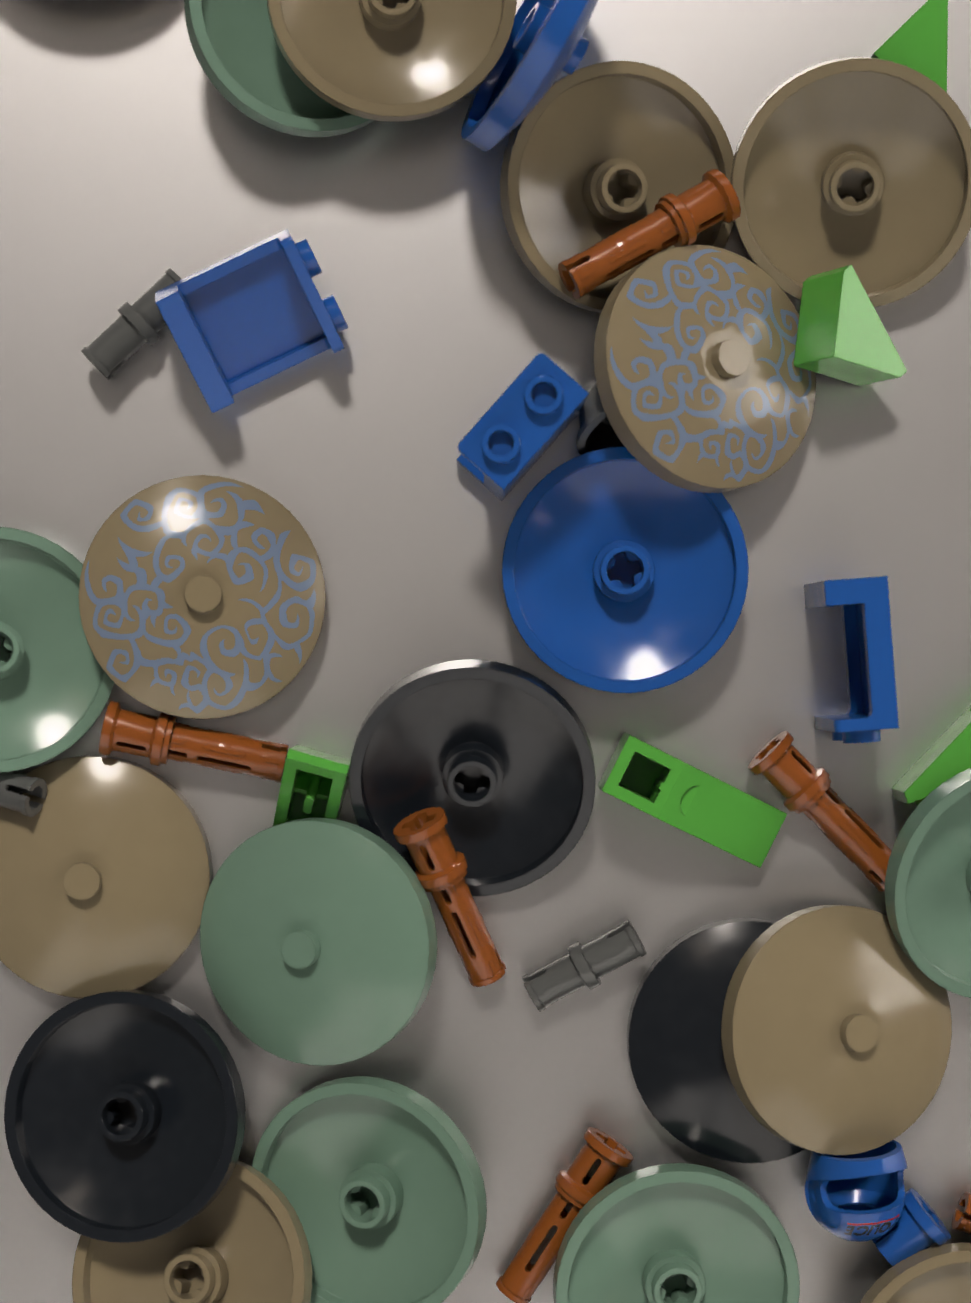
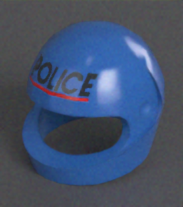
[805,1140,908,1242]

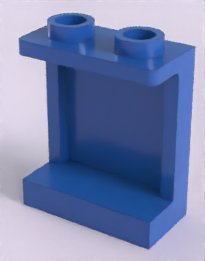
[155,229,348,413]
[457,353,589,501]
[804,576,899,743]

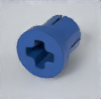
[872,1188,951,1266]

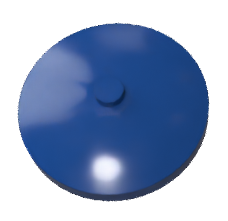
[461,0,598,151]
[502,447,749,693]

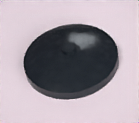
[349,659,596,896]
[627,918,806,1163]
[4,990,246,1243]

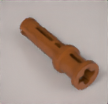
[558,168,741,299]
[99,700,289,783]
[748,730,892,892]
[393,807,506,987]
[496,1127,634,1303]

